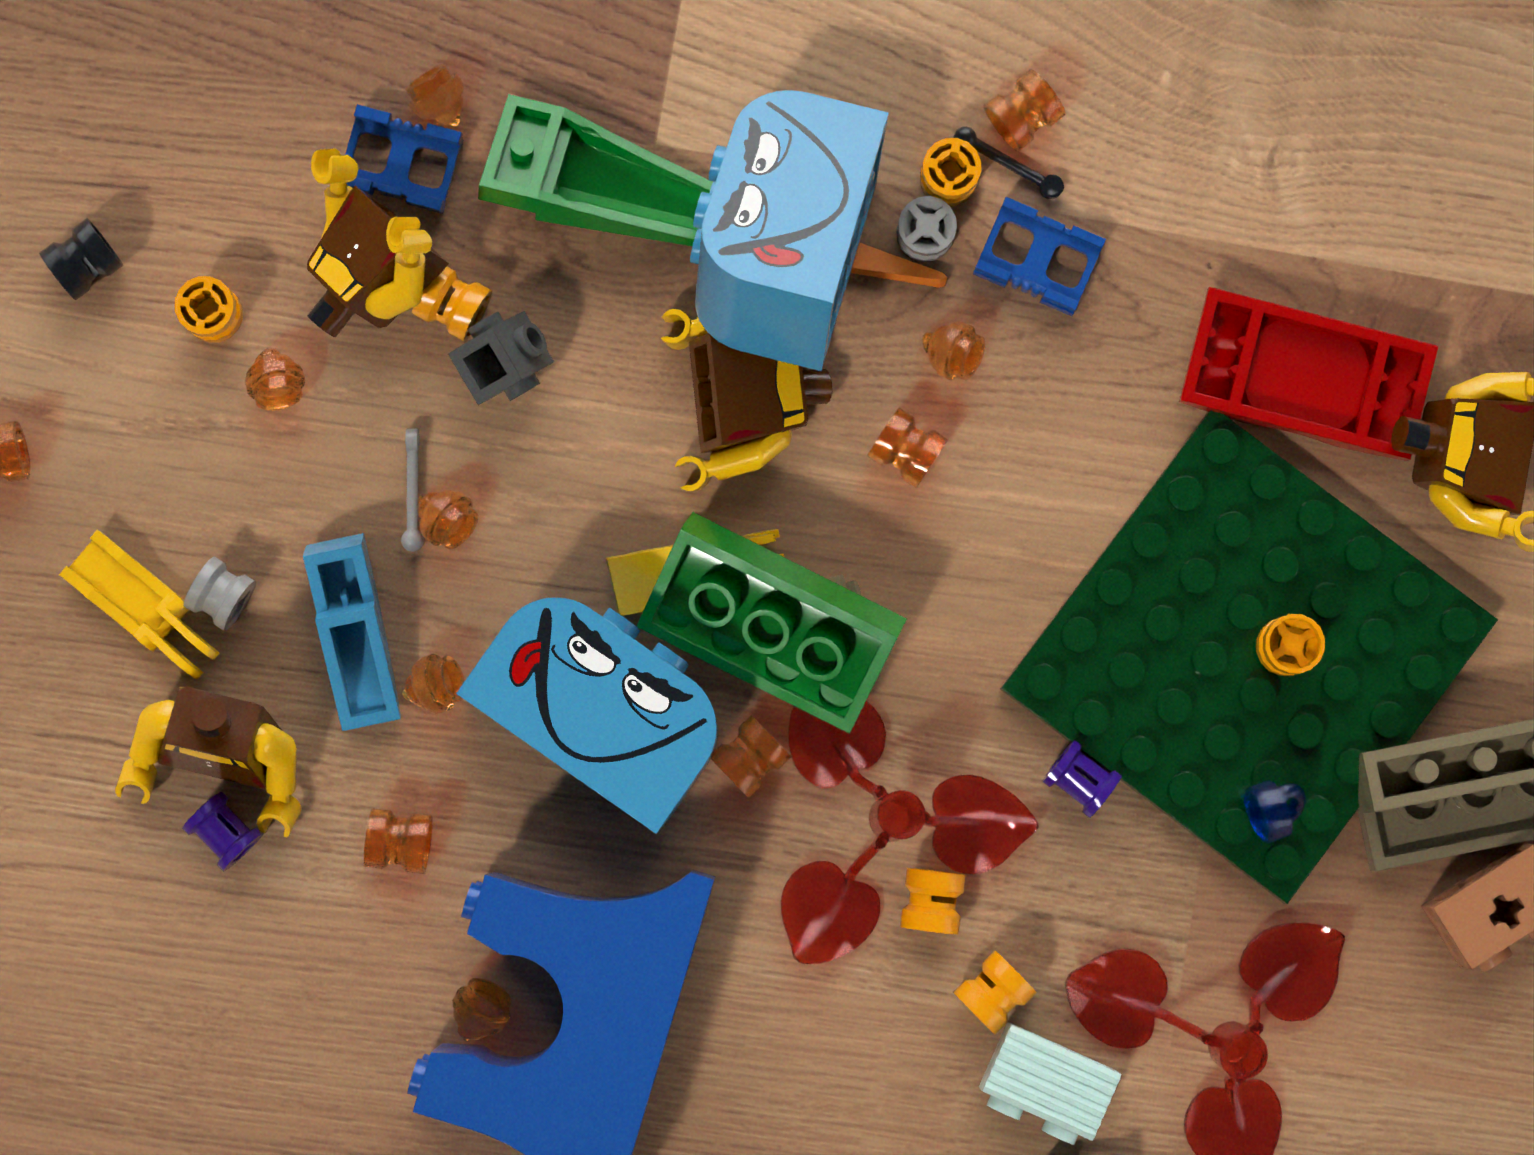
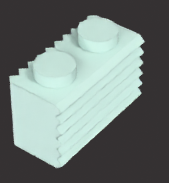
[979,1022,1122,1145]

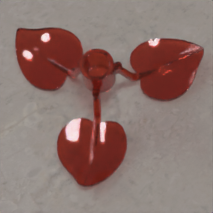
[780,701,1039,964]
[1065,922,1345,1155]

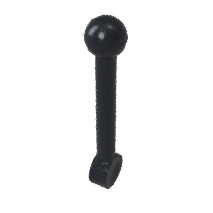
[954,126,1064,199]

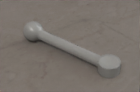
[401,428,424,552]

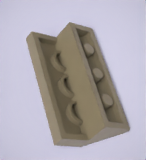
[1358,719,1534,872]

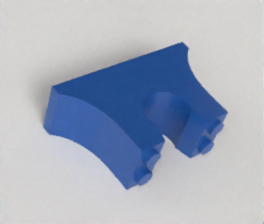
[407,870,716,1155]

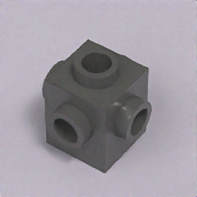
[448,311,554,405]

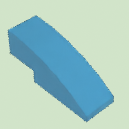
[303,533,401,731]

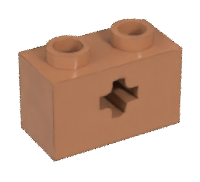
[1421,843,1534,972]

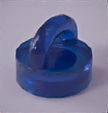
[1244,780,1306,843]

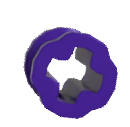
[1042,740,1122,818]
[182,792,263,871]

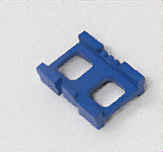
[345,104,464,214]
[973,197,1106,316]

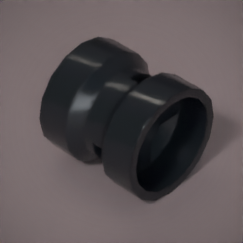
[39,218,123,300]

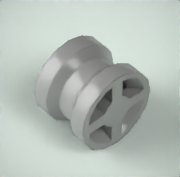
[896,196,957,262]
[183,556,256,631]

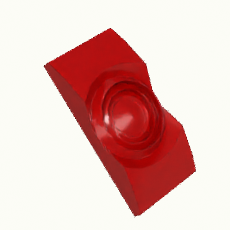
[1179,287,1439,461]

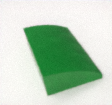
[637,512,907,734]

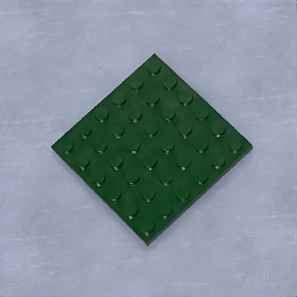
[1000,411,1498,904]

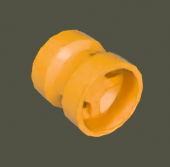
[920,138,981,206]
[412,266,492,342]
[175,276,243,343]
[1256,614,1325,676]
[900,868,966,935]
[953,950,1037,1035]

